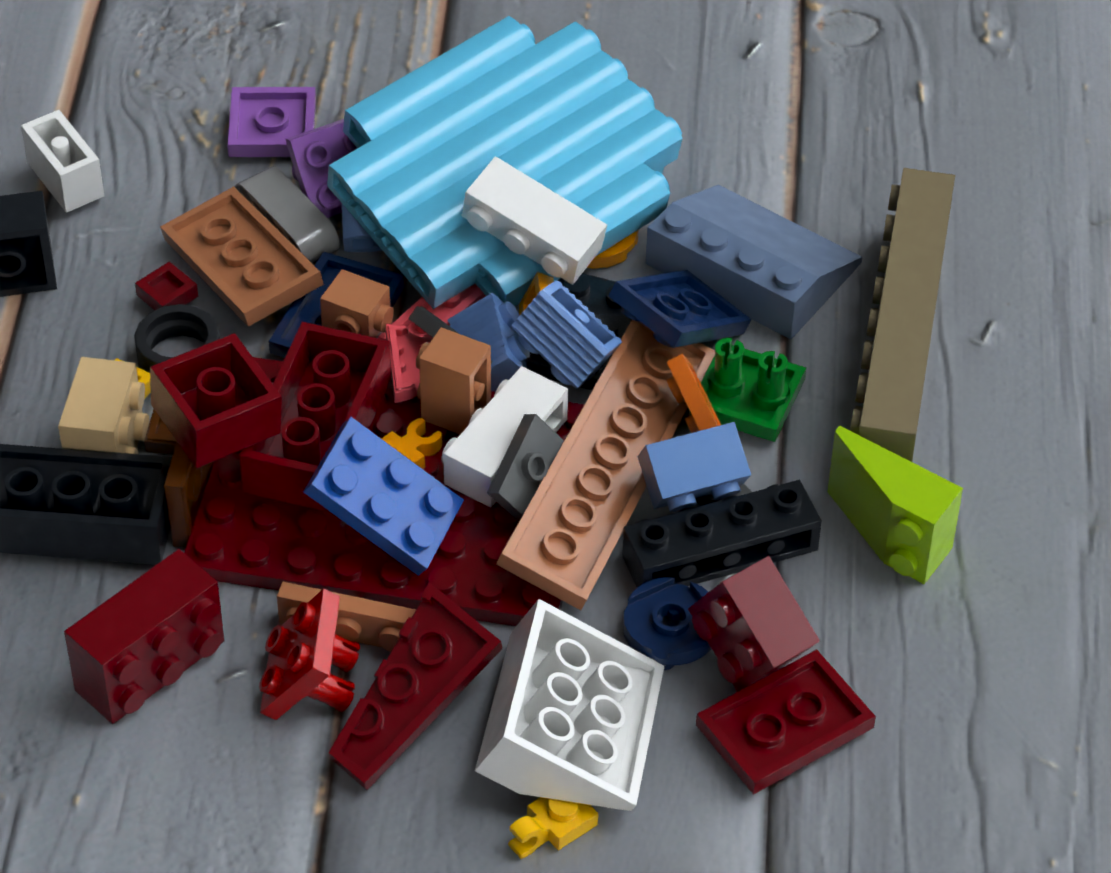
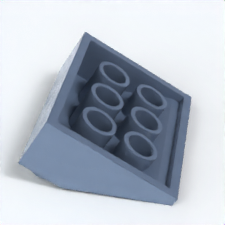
[646,185,862,339]

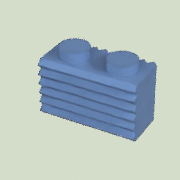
[511,280,622,389]
[447,292,530,392]

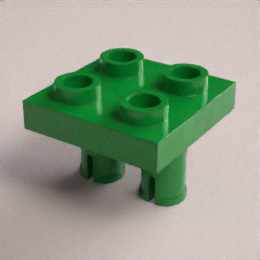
[689,338,807,442]

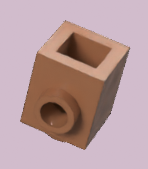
[320,269,394,338]

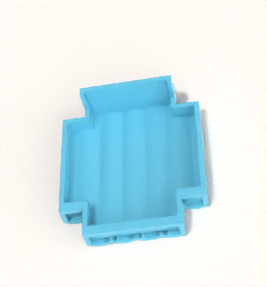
[327,16,683,309]

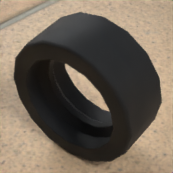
[134,304,220,373]

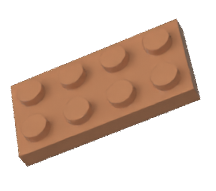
[160,186,324,327]

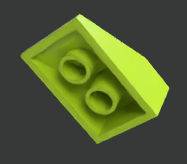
[827,426,963,584]

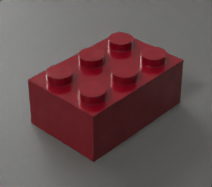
[64,549,225,725]

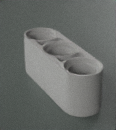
[235,166,340,263]

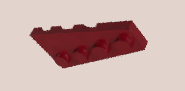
[328,582,503,790]

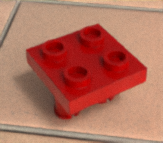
[259,588,360,720]

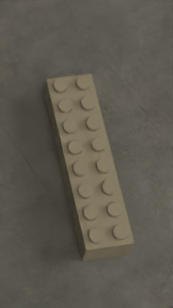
[850,168,956,462]

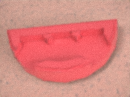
[386,324,430,403]

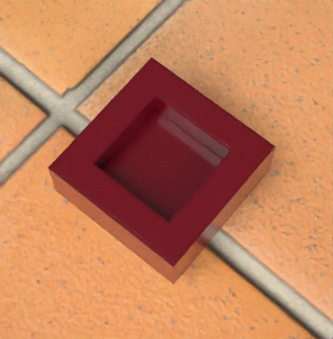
[135,261,199,310]

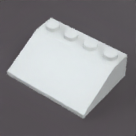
[475,599,664,811]

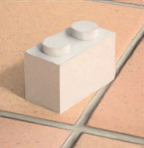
[21,110,104,213]

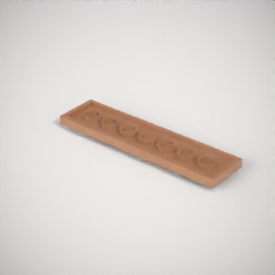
[496,320,715,610]

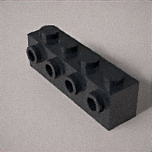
[622,479,822,587]

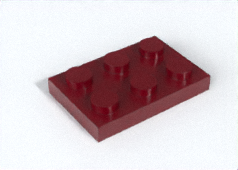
[696,649,876,795]

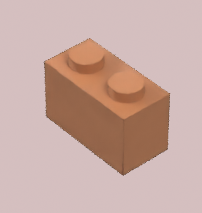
[416,327,491,434]

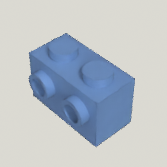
[637,422,751,512]

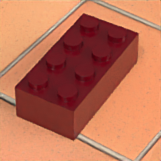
[239,322,391,512]

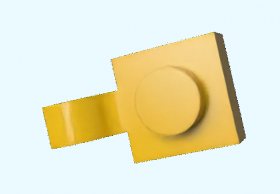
[508,797,599,859]

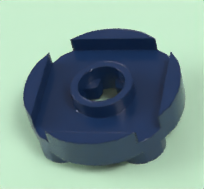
[623,577,712,670]

